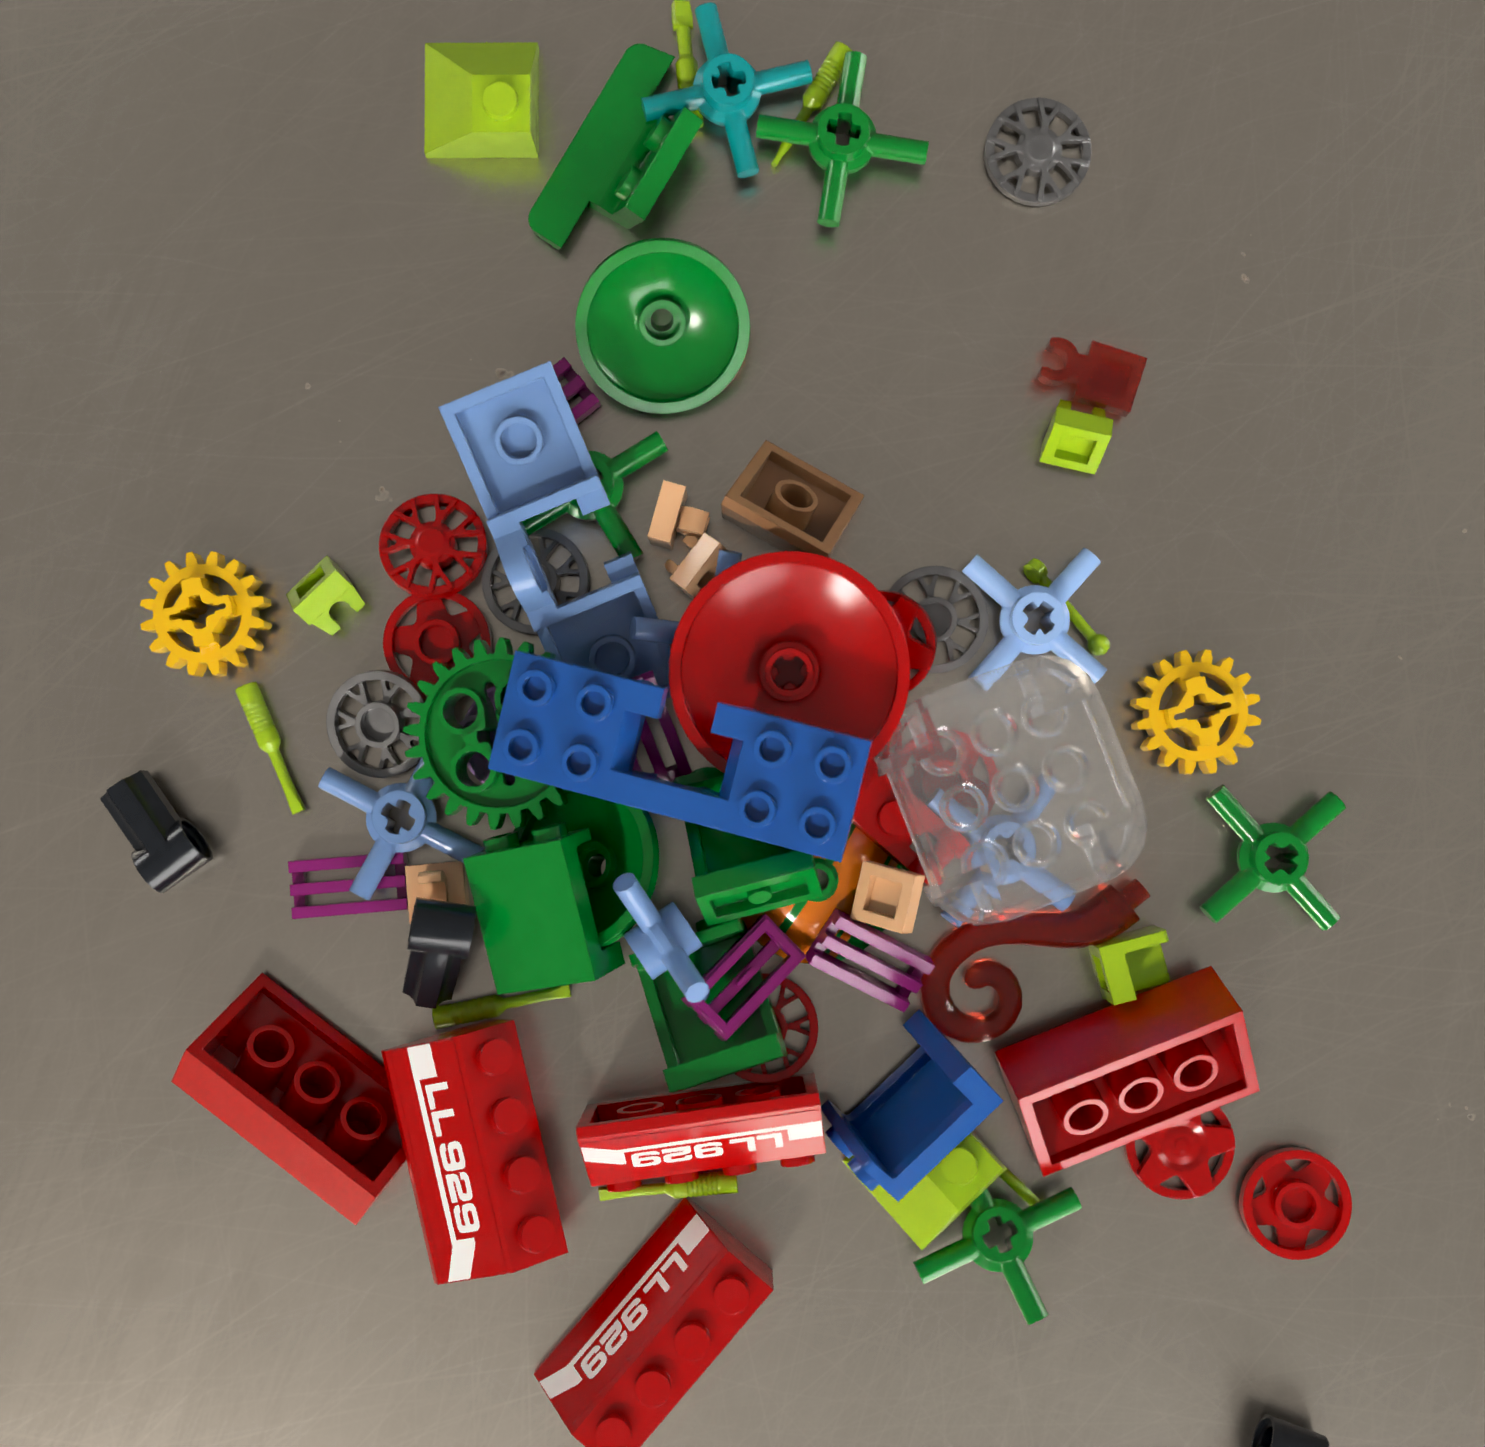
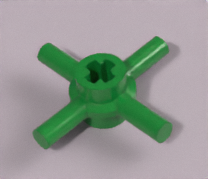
[756,51,929,227]
[522,431,669,561]
[1199,784,1346,931]
[913,1187,1082,1325]

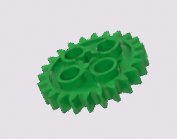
[403,637,568,830]

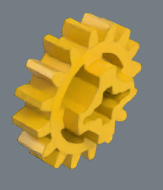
[140,551,272,677]
[1130,649,1261,775]

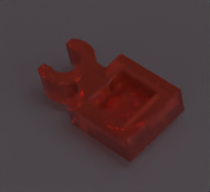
[1036,337,1147,417]

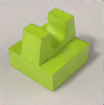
[1039,399,1113,475]
[286,555,365,636]

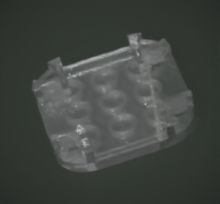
[875,655,1148,926]

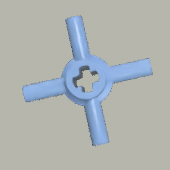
[962,548,1107,692]

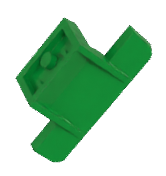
[528,43,703,250]

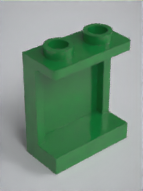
[673,767,823,926]
[463,822,625,995]
[629,918,788,1093]

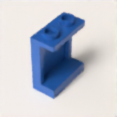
[821,1009,1004,1202]

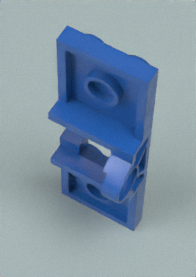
[488,651,873,862]

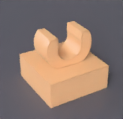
[648,480,710,550]
[664,532,727,600]
[405,861,470,924]
[850,861,925,934]

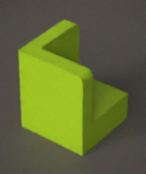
[1087,925,1170,1005]

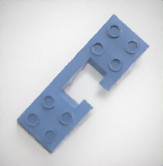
[438,361,671,699]

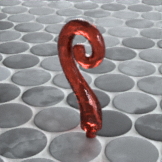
[920,878,1150,1043]

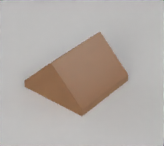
[721,440,865,558]

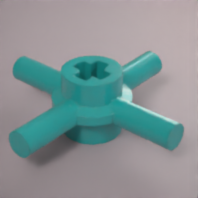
[641,2,813,178]

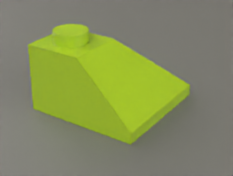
[424,42,539,158]
[842,1131,1007,1250]

